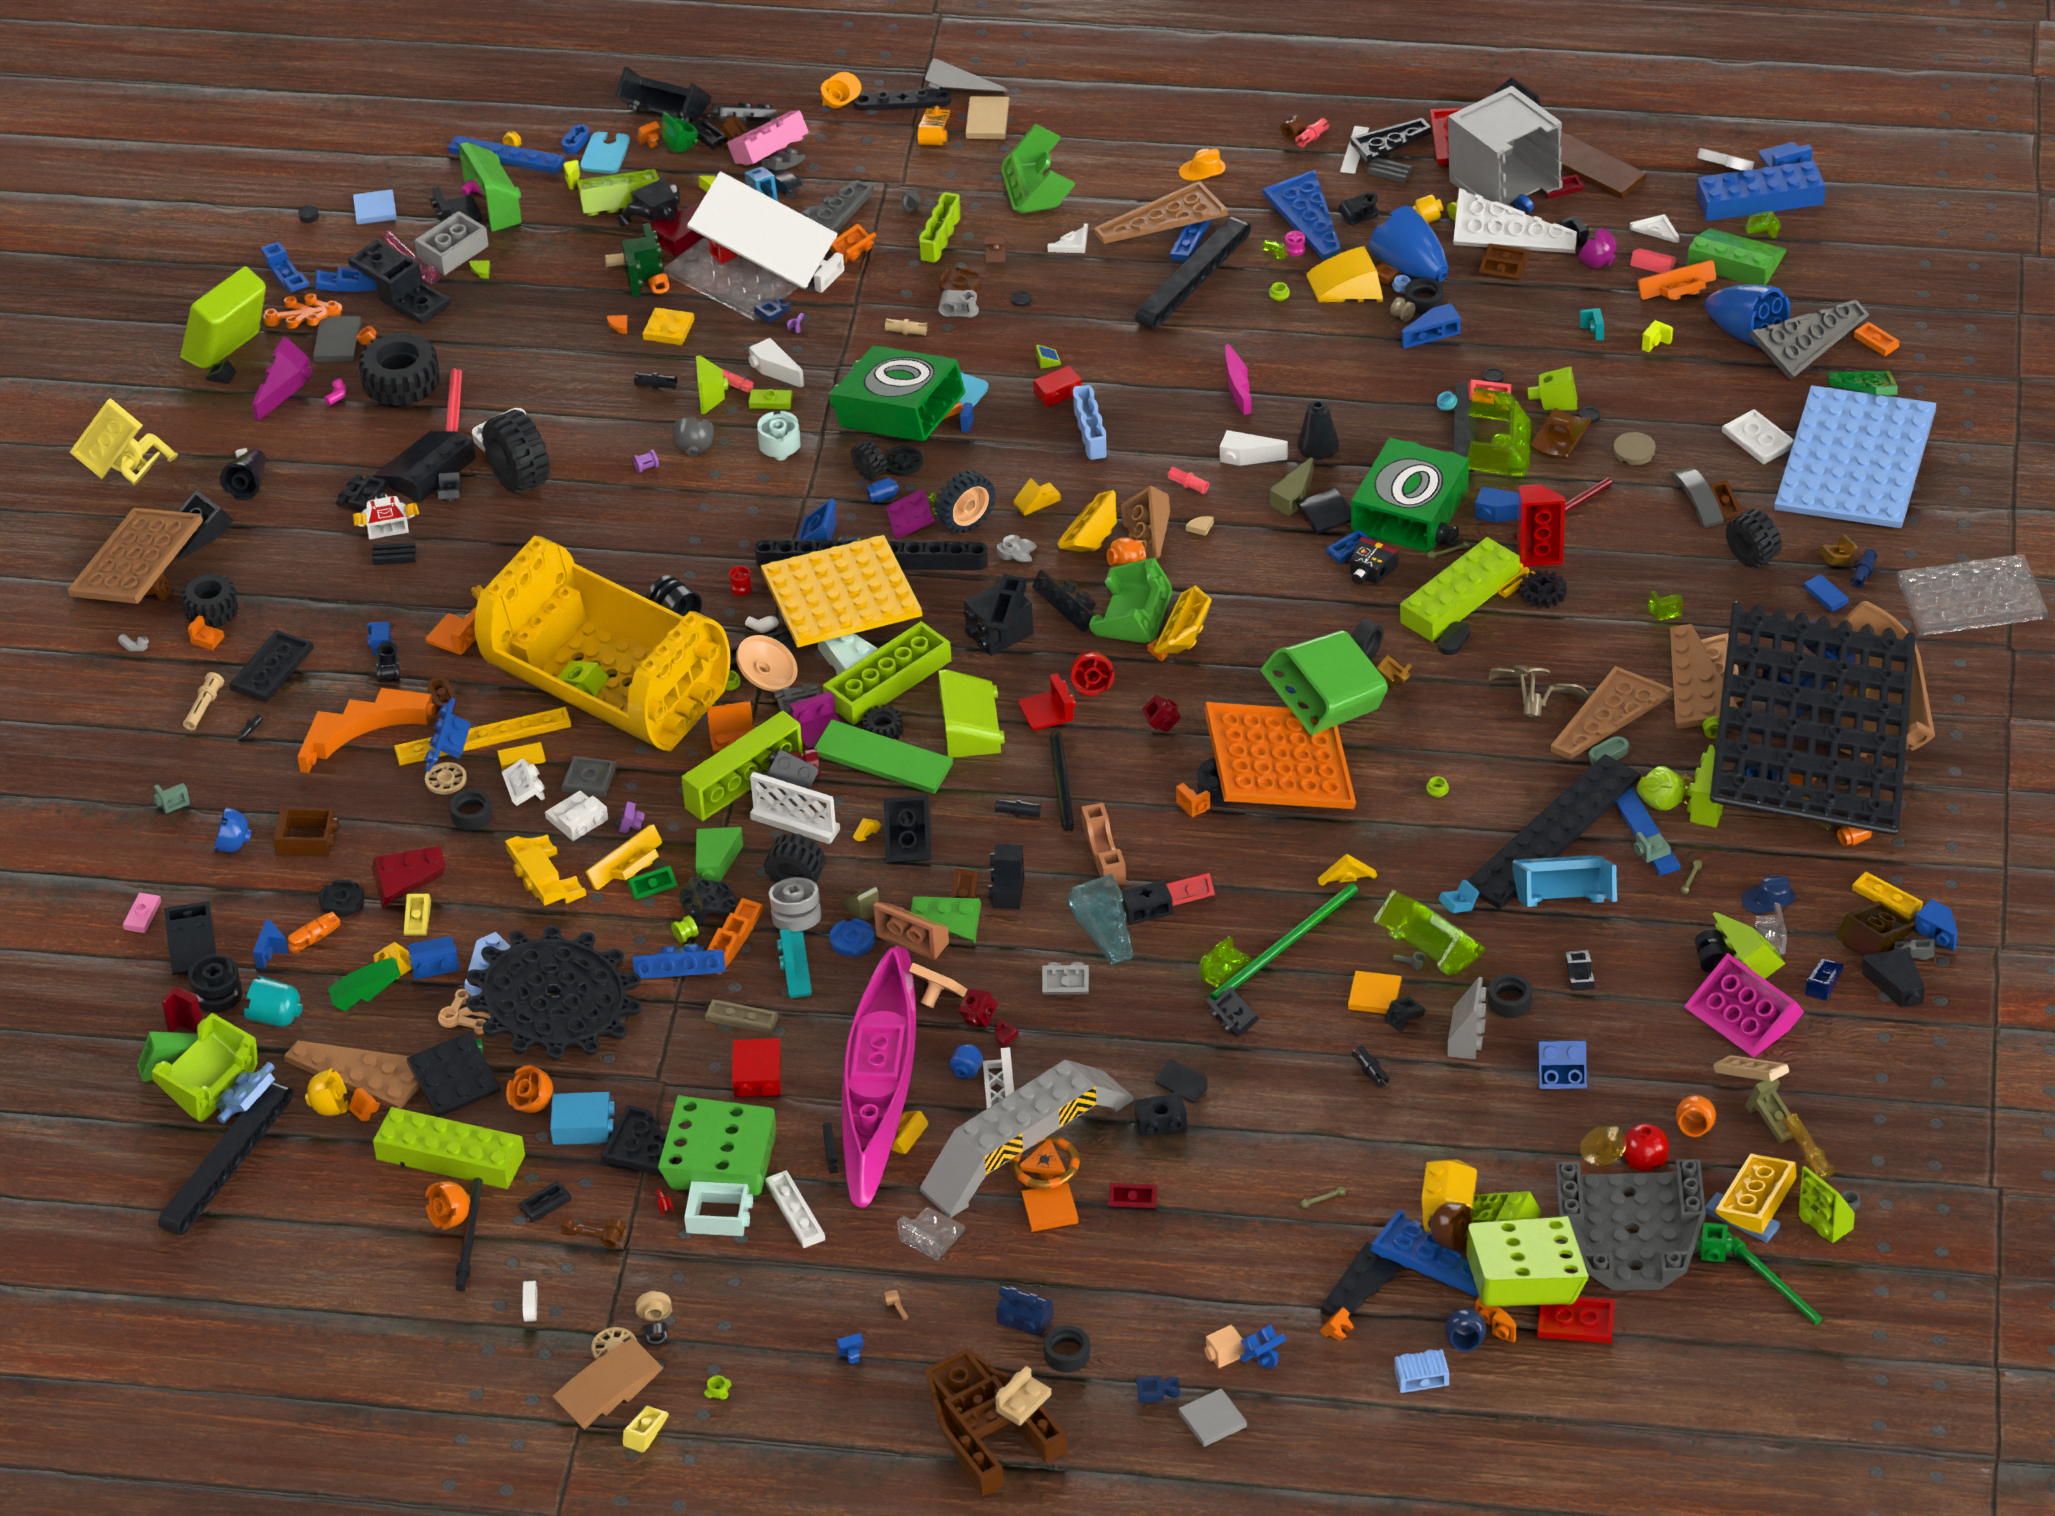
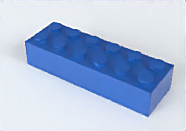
[1696,161,1825,221]

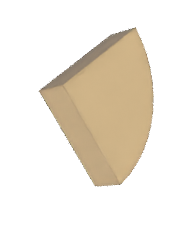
[1186,516,1214,536]

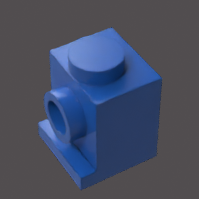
[367,622,392,656]

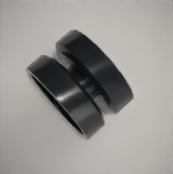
[188,954,243,1013]

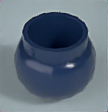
[1445,1308,1486,1352]

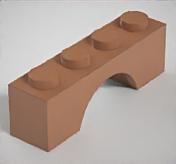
[1081,803,1126,888]

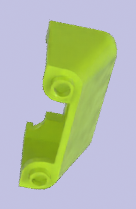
[938,669,1005,758]
[152,1013,258,1122]

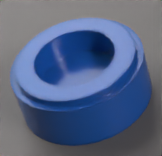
[1514,194,1534,215]

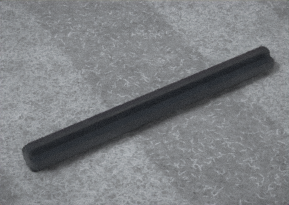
[1050,732,1074,831]

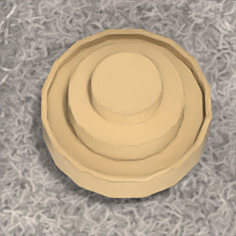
[636,1291,672,1321]

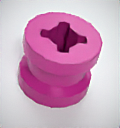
[1285,231,1305,256]

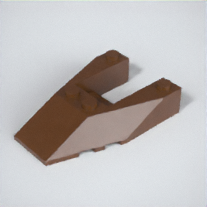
[925,1348,1067,1497]

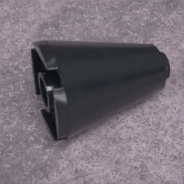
[1297,401,1339,460]
[220,449,266,500]

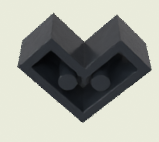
[989,843,1025,909]

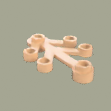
[438,989,491,1034]

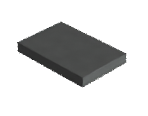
[313,316,362,362]

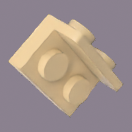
[995,1366,1051,1426]

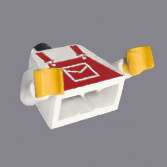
[353,493,419,539]

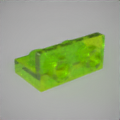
[1199,936,1251,988]

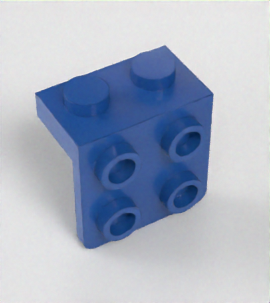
[1759,142,1813,167]
[408,936,460,980]

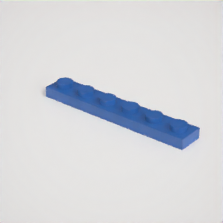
[448,135,565,174]

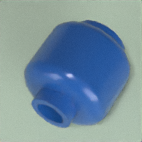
[949,1044,983,1079]

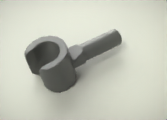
[1393,952,1426,970]

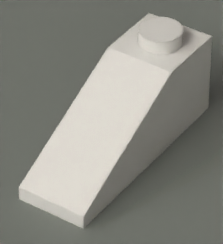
[748,338,804,387]
[1220,430,1288,466]

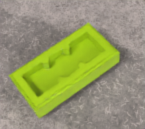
[749,389,793,409]

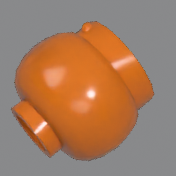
[1106,537,1146,567]
[1676,1095,1716,1137]

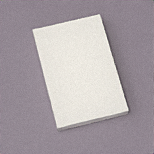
[1722,409,1794,464]

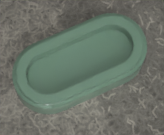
[1589,736,1629,765]

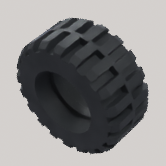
[359,332,440,406]
[482,410,550,494]

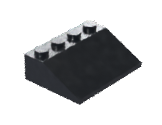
[373,431,476,503]

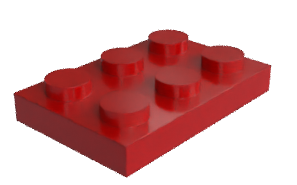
[1538,1297,1615,1344]

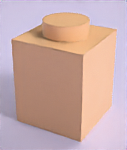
[1204,1325,1244,1368]

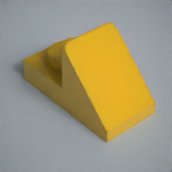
[1014,478,1061,516]

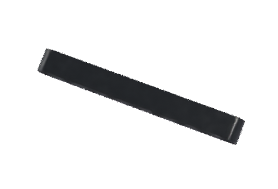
[1135,217,1251,330]
[158,1081,293,1236]

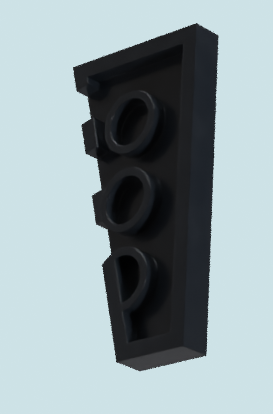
[1350,118,1431,163]
[1321,1242,1407,1317]

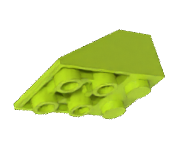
[1687,745,1723,828]
[1713,912,1785,979]
[1798,1166,1855,1243]
[1465,1191,1542,1236]

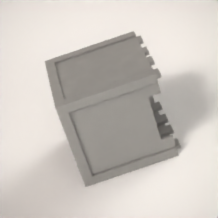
[1448,86,1562,208]

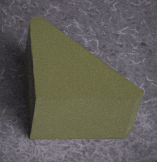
[842,887,879,921]

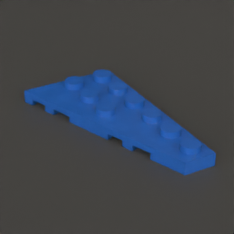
[1263,169,1341,261]
[1370,1209,1504,1307]

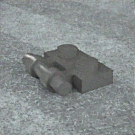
[774,683,821,716]

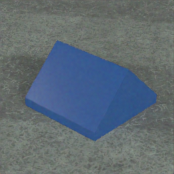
[797,498,837,540]

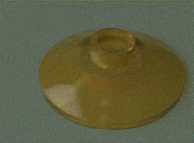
[1580,1126,1627,1166]

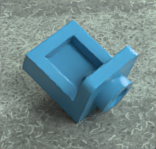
[1438,880,1479,913]

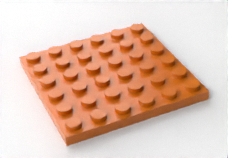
[1204,702,1356,809]

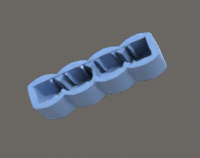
[1073,385,1107,460]

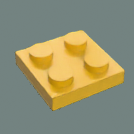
[643,308,694,345]

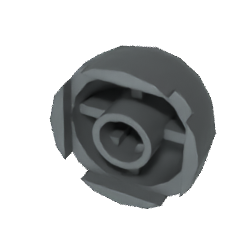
[672,417,715,456]

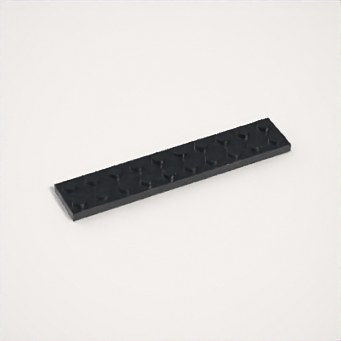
[1467,754,1641,910]

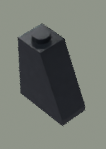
[1862,948,1925,1007]

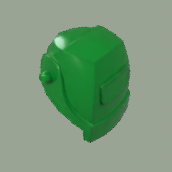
[662,111,698,153]

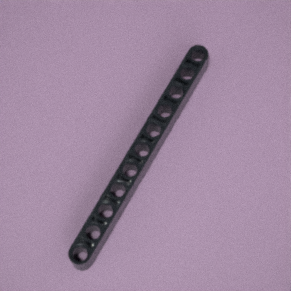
[755,540,988,570]

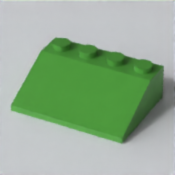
[1688,228,1786,285]

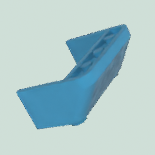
[1512,855,1617,907]

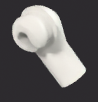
[745,616,779,633]

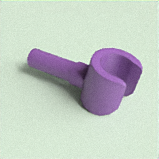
[787,313,804,333]

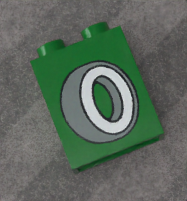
[830,345,966,442]
[1351,437,1469,553]

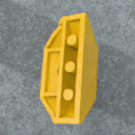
[1057,490,1117,552]
[1154,585,1212,653]
[1422,1159,1477,1233]

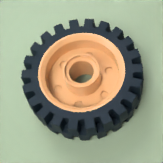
[934,470,996,534]

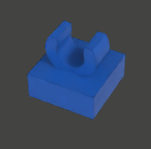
[836,1333,863,1364]

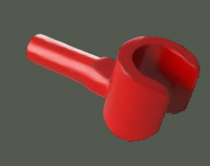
[656,1188,674,1215]

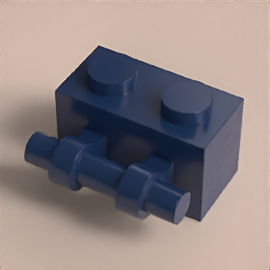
[996,1286,1054,1337]

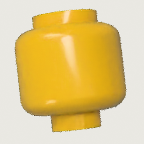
[1412,195,1444,223]

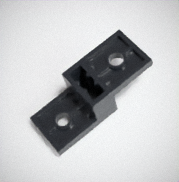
[348,239,451,325]

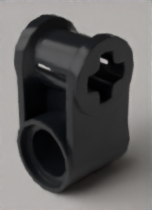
[1338,192,1378,225]
[377,642,401,682]

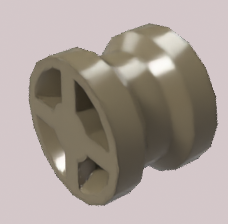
[1390,297,1415,322]

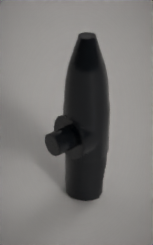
[238,715,263,740]

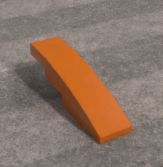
[707,898,764,975]

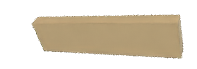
[1713,1055,1789,1081]

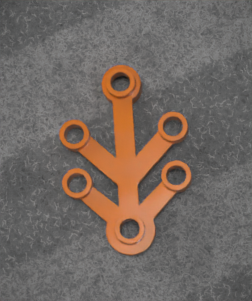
[263,294,343,329]

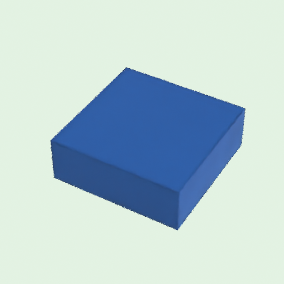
[960,402,973,432]

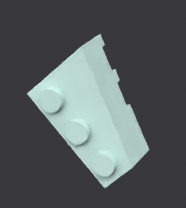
[818,633,878,675]

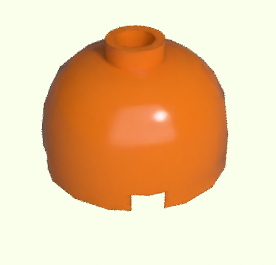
[506,1065,554,1114]
[425,1181,470,1230]

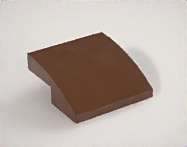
[1479,243,1529,281]

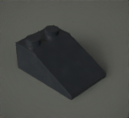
[177,490,233,559]
[884,795,932,864]

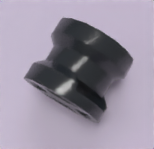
[1435,522,1459,547]

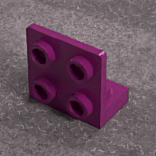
[790,691,841,749]

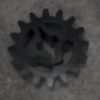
[1520,570,1567,609]

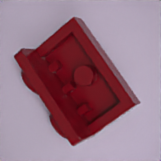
[161,986,202,1034]

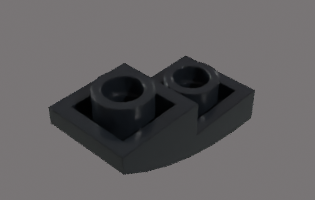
[767,169,802,193]

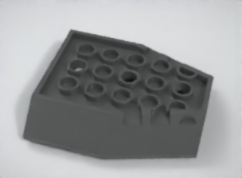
[1555,1159,1706,1291]

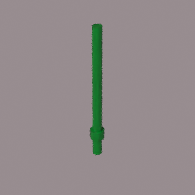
[1727,1232,1822,1325]

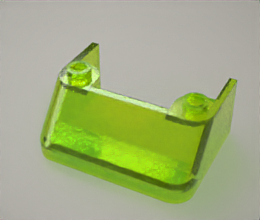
[1467,388,1532,476]
[1373,890,1486,976]

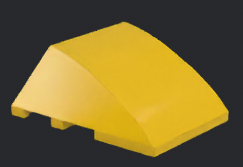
[1306,246,1383,302]

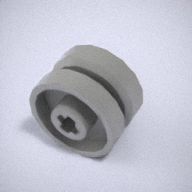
[769,877,822,932]

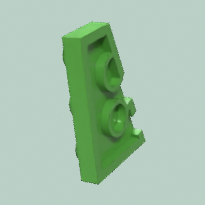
[911,897,981,944]

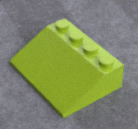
[576,169,659,216]

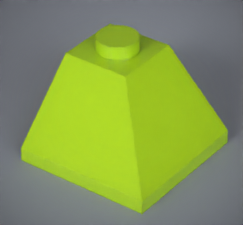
[696,356,728,414]

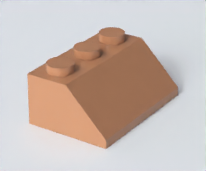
[874,902,949,960]

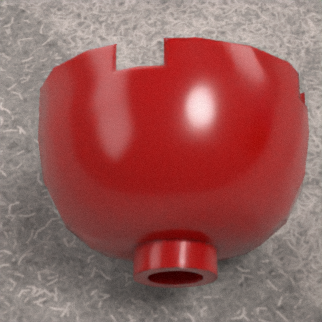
[1070,651,1115,696]
[1621,1123,1669,1171]

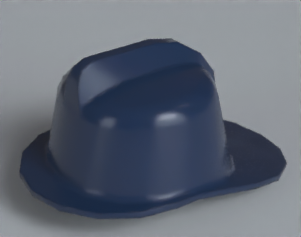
[1741,875,1796,914]

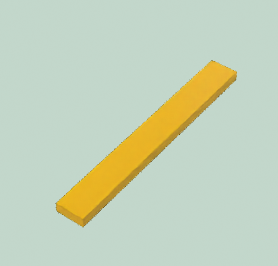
[394,707,571,766]

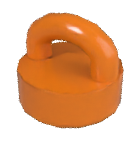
[648,273,670,294]
[356,326,377,345]

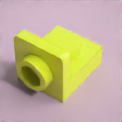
[1642,320,1673,352]

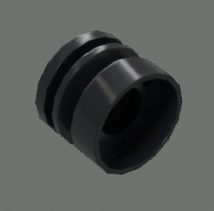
[645,575,702,617]

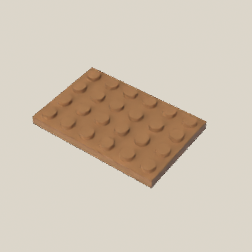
[67,508,203,604]

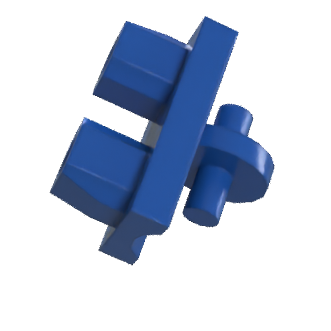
[1240,1325,1287,1369]

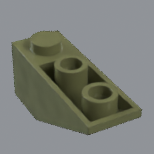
[1269,457,1313,516]

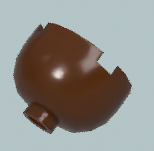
[1428,1202,1473,1251]

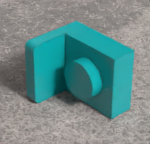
[1580,308,1604,341]

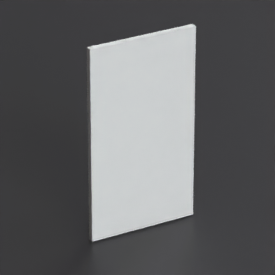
[687,171,837,290]

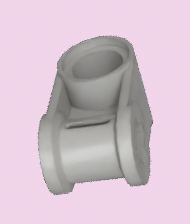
[938,290,979,317]

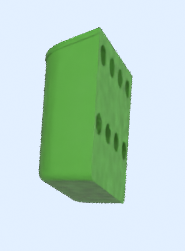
[1260,630,1388,736]
[658,1095,776,1196]

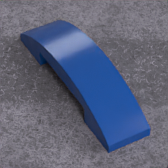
[261,241,310,292]

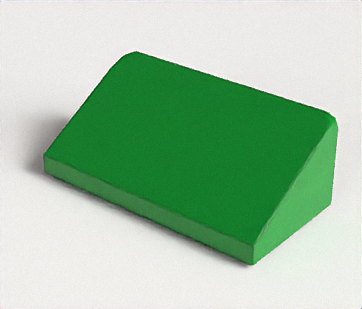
[626,865,678,901]

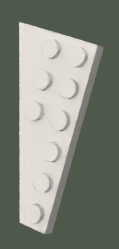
[1453,188,1577,253]

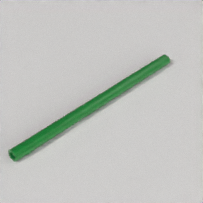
[1210,883,1358,1002]

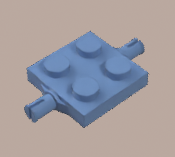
[215,1062,275,1124]

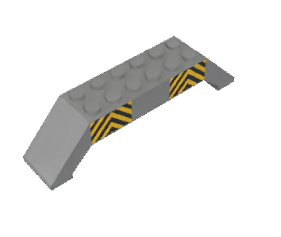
[920,1059,1134,1218]

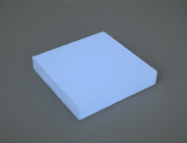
[353,189,397,225]

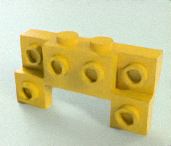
[505,834,586,906]

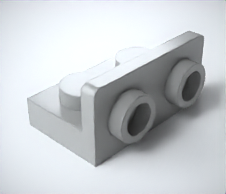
[1042,962,1089,995]

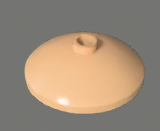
[736,635,798,692]

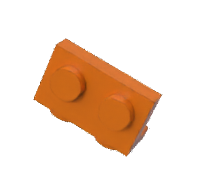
[829,224,877,264]

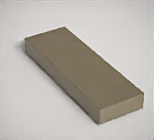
[705,999,778,1034]

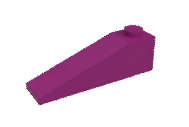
[252,337,312,421]

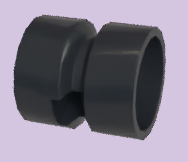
[1694,929,1728,973]

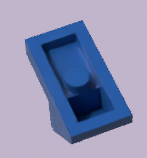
[253,919,288,969]

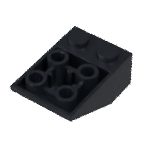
[164,901,217,975]

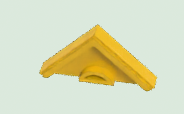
[1317,854,1377,886]

